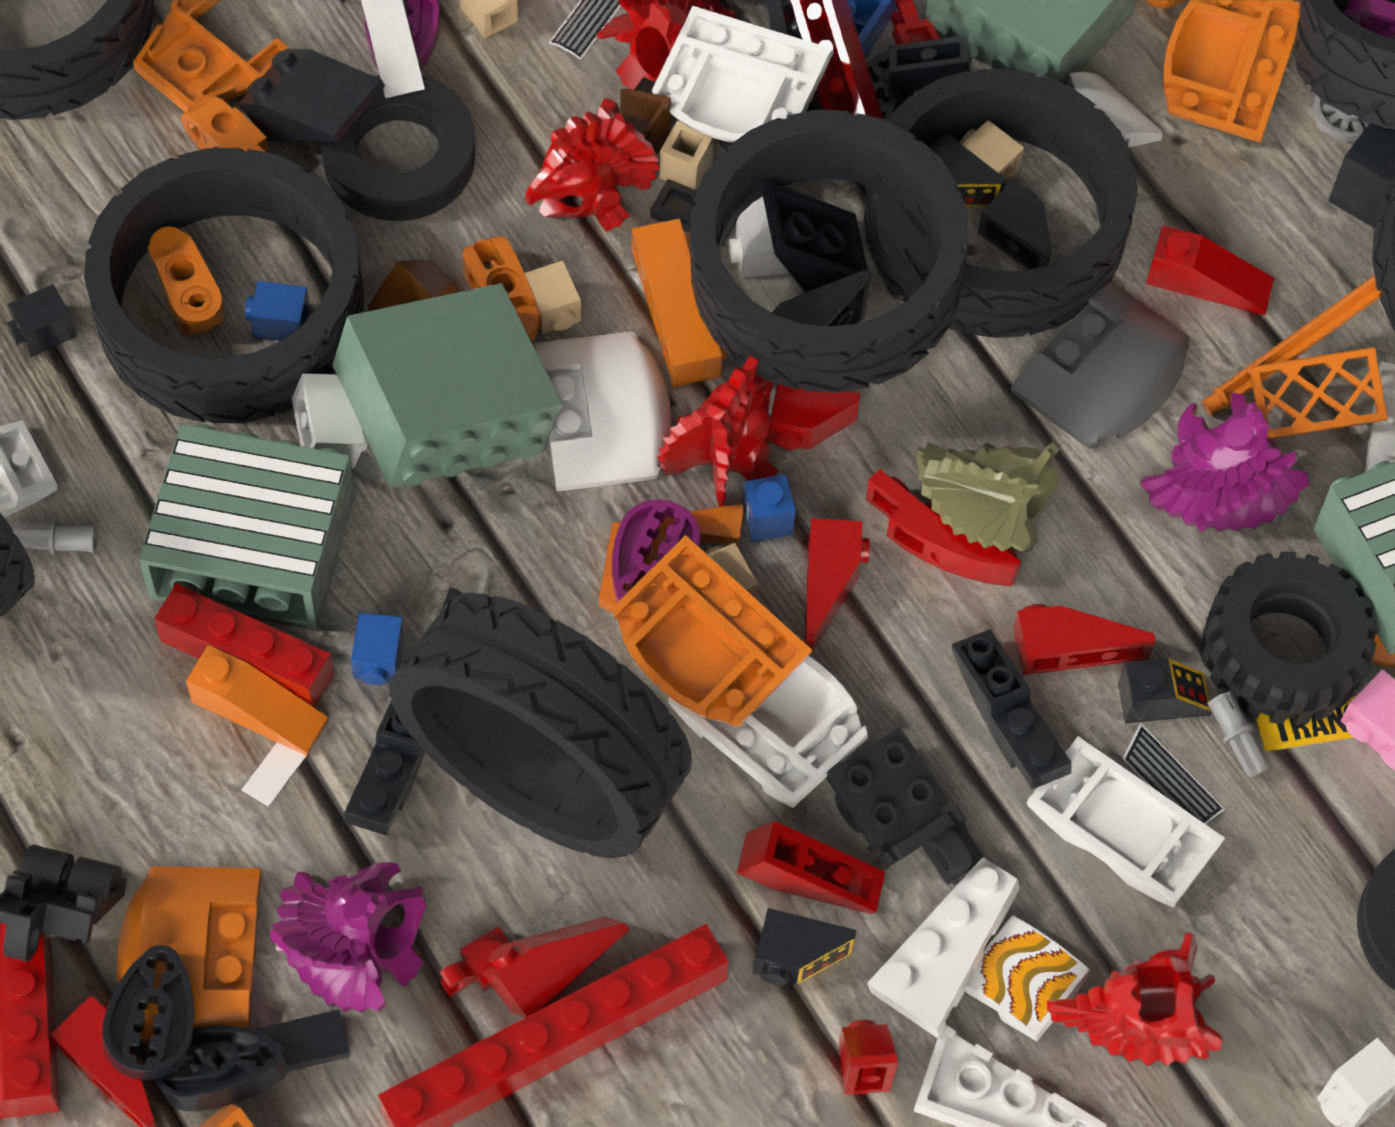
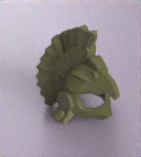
[916,442,1061,552]

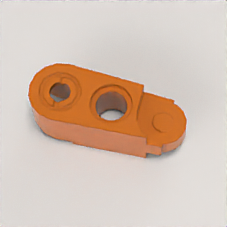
[181,96,269,153]
[148,227,226,336]
[463,236,541,341]

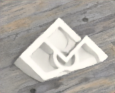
[1067,72,1163,147]

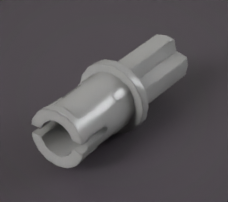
[11,521,97,555]
[1207,691,1270,778]

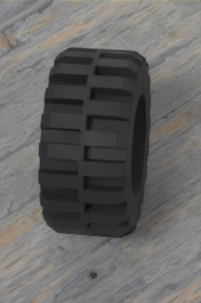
[1202,551,1377,725]

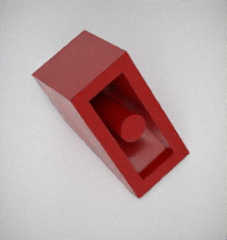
[768,384,861,450]
[839,1020,898,1095]

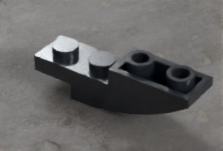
[952,629,1072,790]
[344,702,425,836]

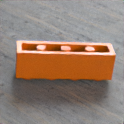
[631,219,727,387]

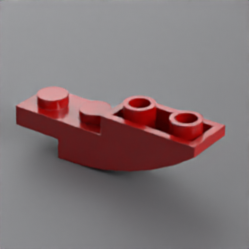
[865,469,1021,586]

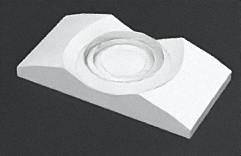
[1027,736,1225,908]

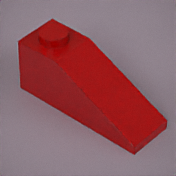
[1146,225,1274,315]
[804,518,870,653]
[1012,604,1156,676]
[736,821,885,914]
[480,916,630,1018]
[50,995,157,1127]

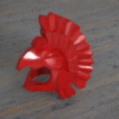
[596,0,738,90]
[525,97,660,232]
[657,355,778,507]
[1047,932,1223,1067]

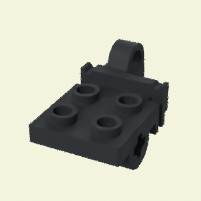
[826,727,984,884]
[0,844,127,962]

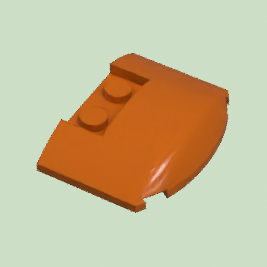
[1163,0,1300,143]
[612,535,812,727]
[117,866,262,1042]

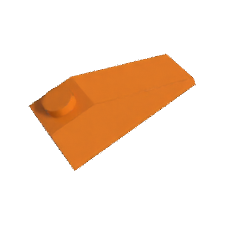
[186,645,329,756]

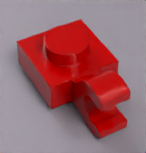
[891,0,940,45]
[440,927,510,997]

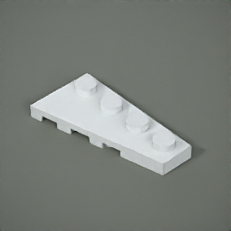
[867,857,1020,1039]
[914,1025,1107,1127]

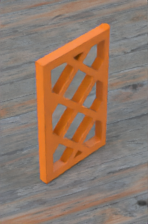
[1248,347,1388,439]

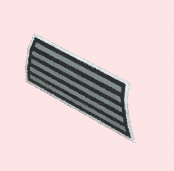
[548,0,621,60]
[1122,722,1226,824]

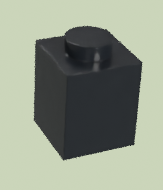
[6,284,77,357]

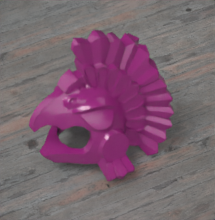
[1140,392,1309,533]
[270,862,427,1013]

